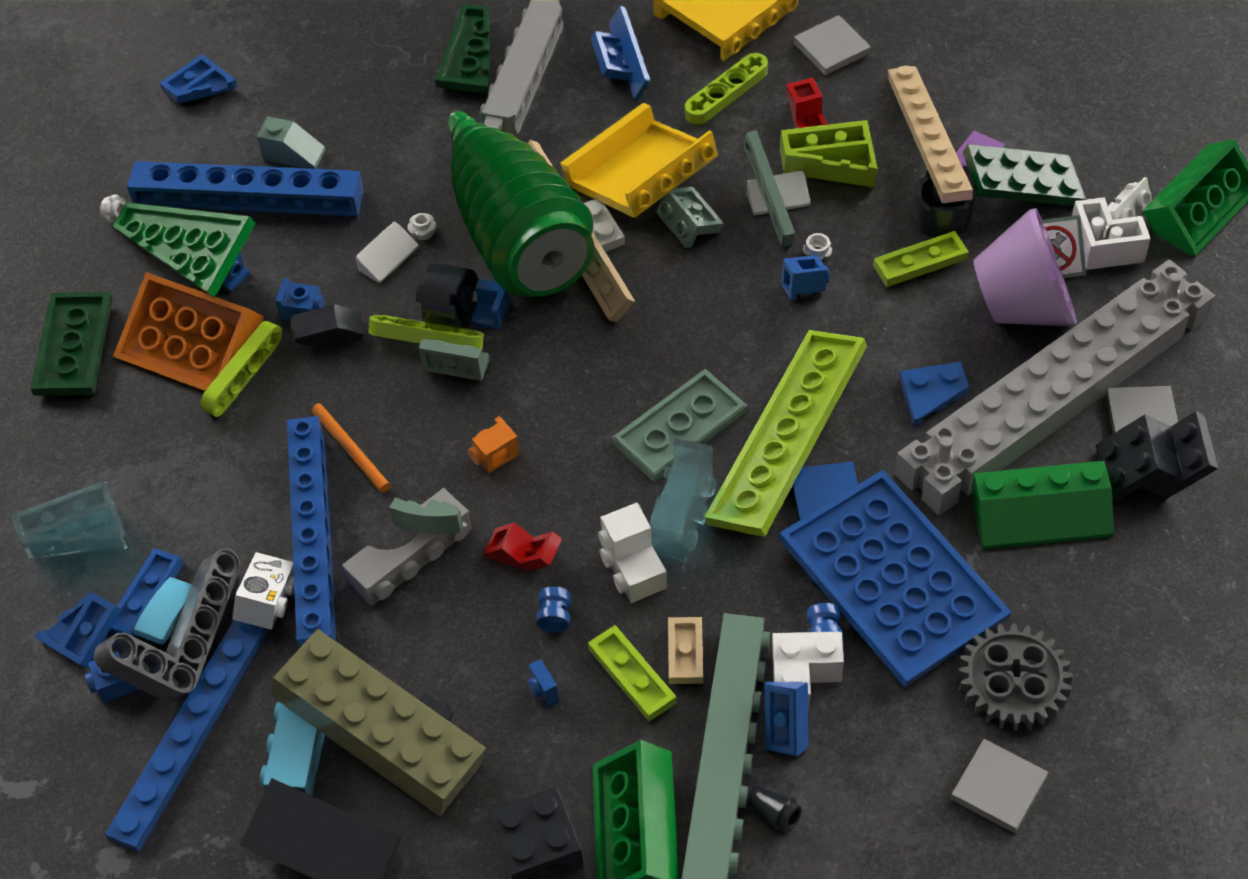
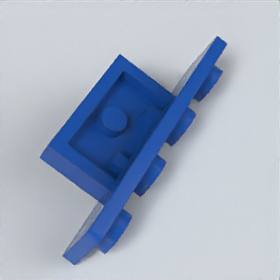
[591,6,650,100]

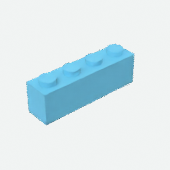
[260,702,325,796]

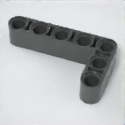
[94,548,240,702]

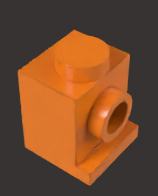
[468,416,520,473]

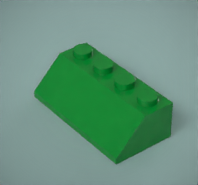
[1142,139,1248,256]
[970,461,1114,550]
[593,740,679,879]

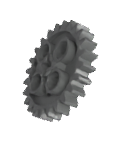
[957,623,1073,731]

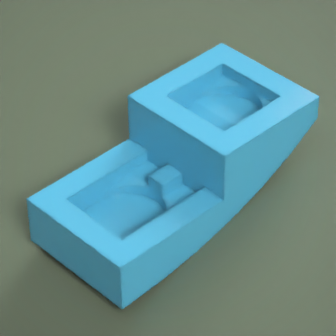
[134,577,192,645]

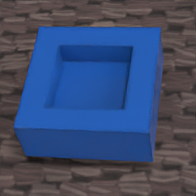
[527,659,559,708]

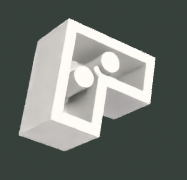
[1072,197,1151,270]
[598,503,667,603]
[772,632,844,713]

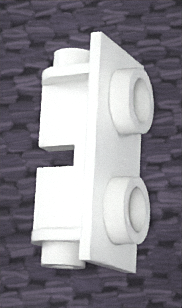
[1108,177,1152,220]

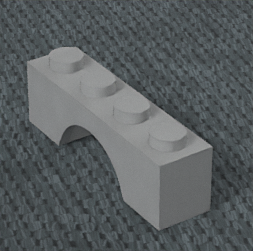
[342,488,472,607]

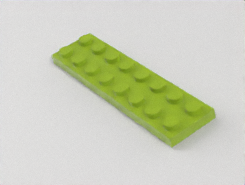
[704,330,867,537]

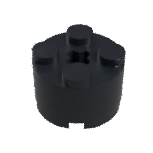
[912,171,975,235]
[416,263,478,328]

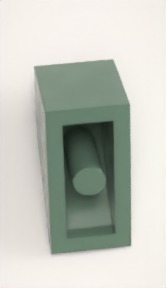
[257,116,325,169]

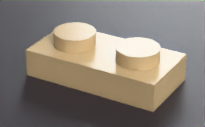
[668,617,703,684]

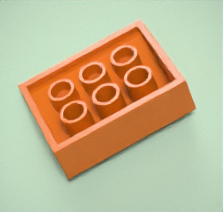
[113,272,264,391]

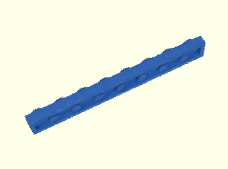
[105,620,270,852]

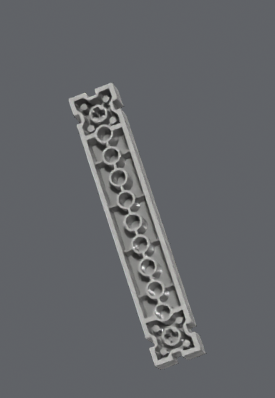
[895,259,1216,516]

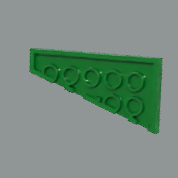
[113,202,256,298]

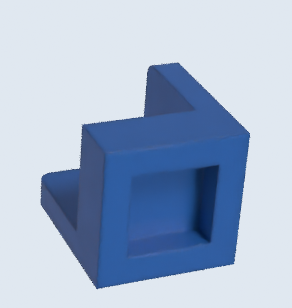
[471,279,510,330]

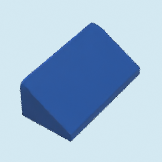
[764,681,809,756]

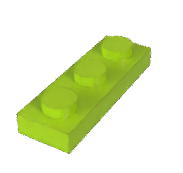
[873,231,969,287]
[588,625,677,722]

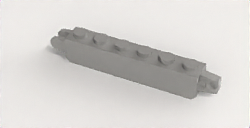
[479,0,563,136]

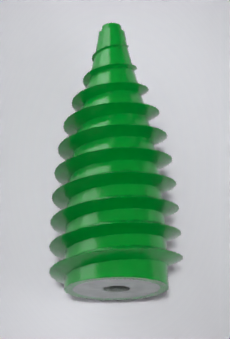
[448,111,594,297]

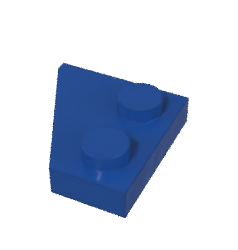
[160,54,237,104]
[899,362,969,426]
[35,592,122,668]

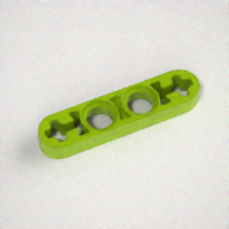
[685,53,768,125]
[368,315,484,349]
[200,321,282,417]

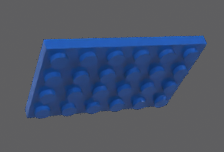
[779,470,1012,687]

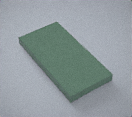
[612,369,748,482]

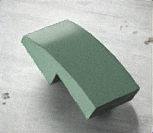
[389,497,464,534]

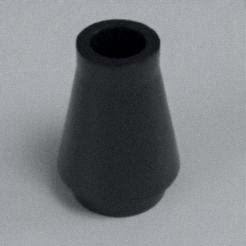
[747,785,802,832]

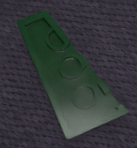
[435,4,490,94]

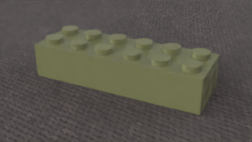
[272,629,486,817]

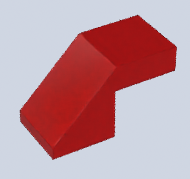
[786,78,828,128]
[483,522,562,571]

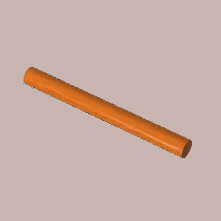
[311,403,391,493]

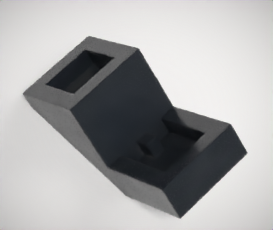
[290,304,364,349]

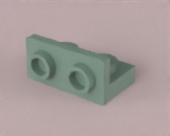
[656,187,724,248]
[419,339,490,381]

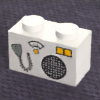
[233,552,295,630]

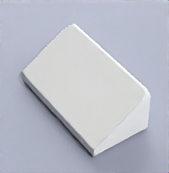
[747,171,811,216]
[356,222,419,284]

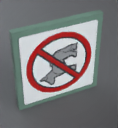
[1042,215,1086,278]

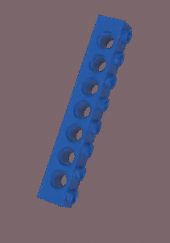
[127,161,364,216]
[287,416,336,648]

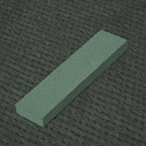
[744,130,795,247]

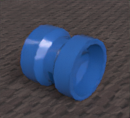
[536,587,572,632]
[807,603,843,642]

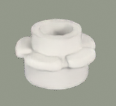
[100,195,126,223]
[407,213,436,240]
[803,233,832,260]

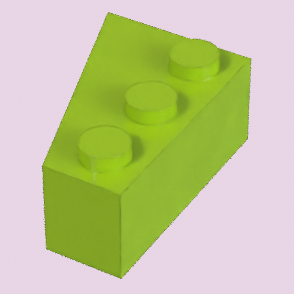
[779,120,878,188]

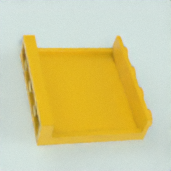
[653,0,799,61]
[560,103,718,218]

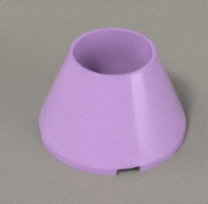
[973,208,1077,327]

